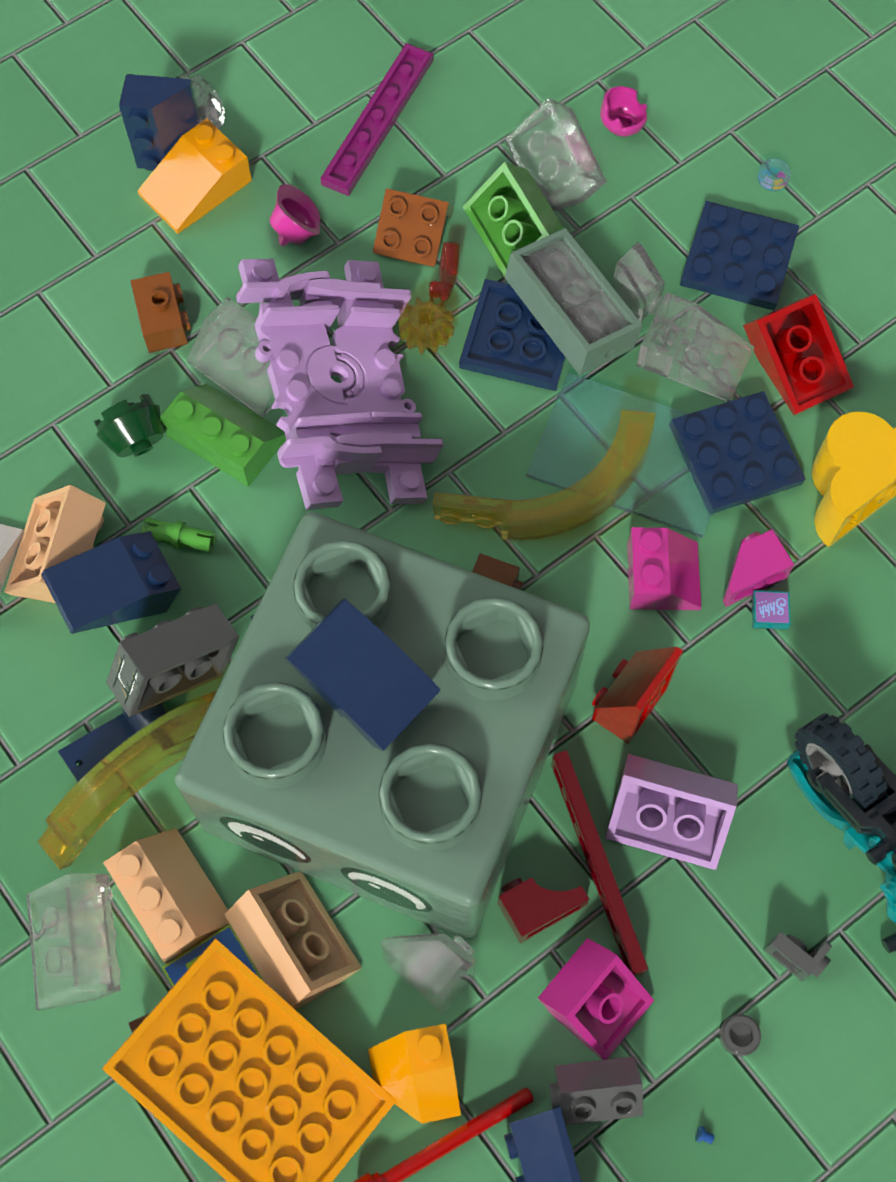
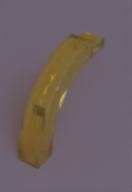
[38,691,217,870]

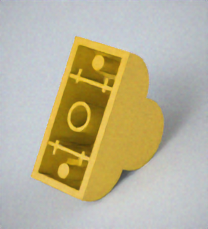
[811,411,896,548]

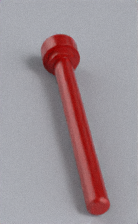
[354,1087,534,1182]

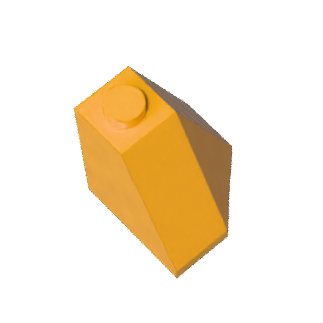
[368,1023,461,1124]

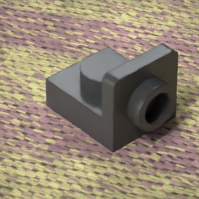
[764,932,832,981]

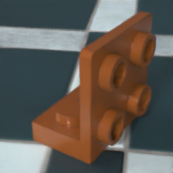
[373,188,454,267]

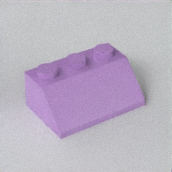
[605,754,738,870]

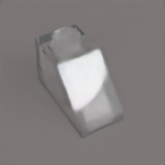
[612,242,665,322]

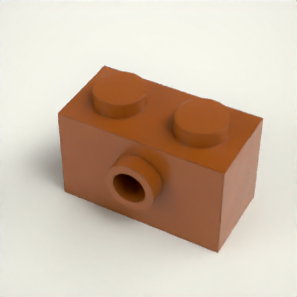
[130,272,191,353]

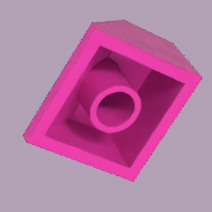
[627,527,701,610]
[537,938,654,1060]

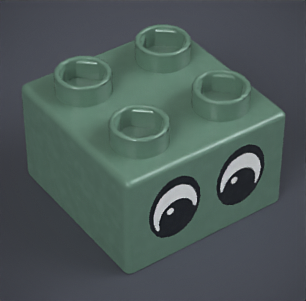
[175,512,590,940]

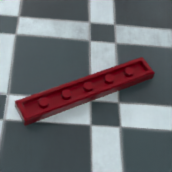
[551,750,648,977]

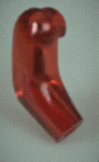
[429,242,460,302]

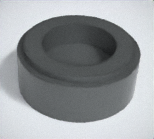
[719,1014,761,1057]

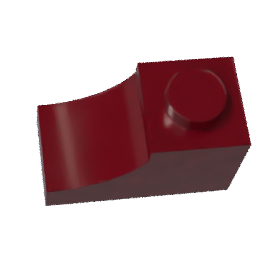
[497,877,589,944]

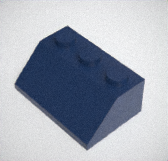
[119,74,201,171]
[504,1107,581,1182]

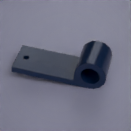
[58,703,178,789]

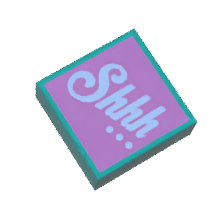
[751,590,791,629]

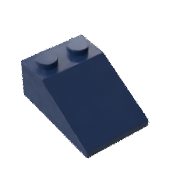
[41,531,181,634]

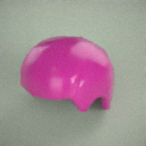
[600,86,647,137]

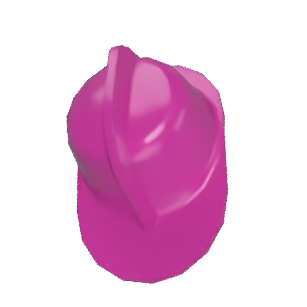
[269,184,320,246]

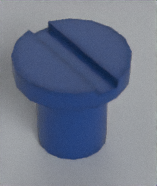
[695,1126,715,1144]

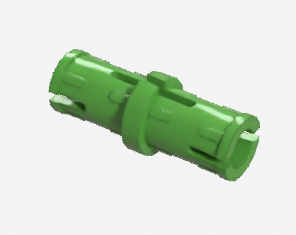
[141,517,216,553]

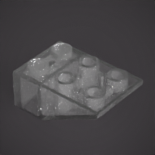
[636,292,754,402]

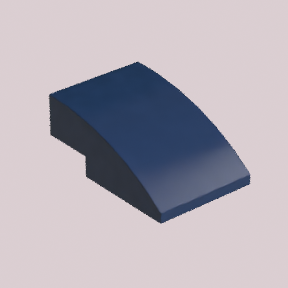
[285,599,441,751]

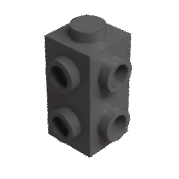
[549,1056,644,1125]

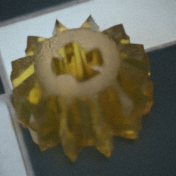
[398,296,454,355]

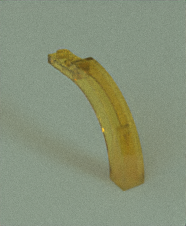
[433,410,656,540]

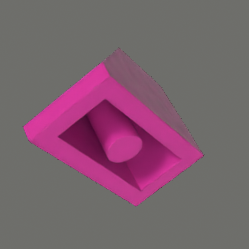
[723,529,794,607]

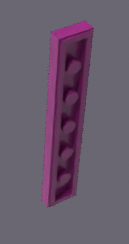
[320,43,433,196]

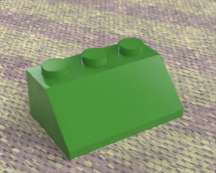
[463,162,564,277]
[160,384,286,487]

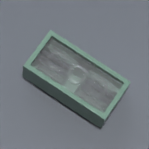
[505,228,643,375]

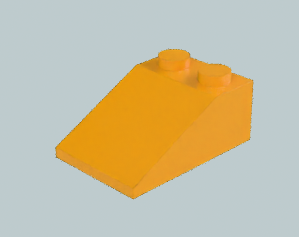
[137,118,252,234]

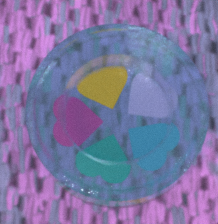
[757,158,791,191]

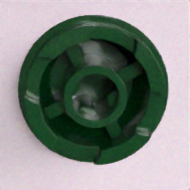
[94,394,164,458]

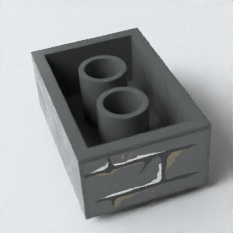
[106,603,239,717]

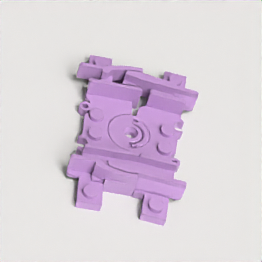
[236,258,444,510]

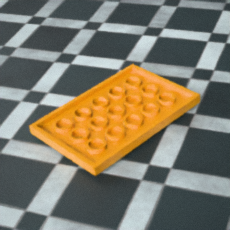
[102,939,396,1182]

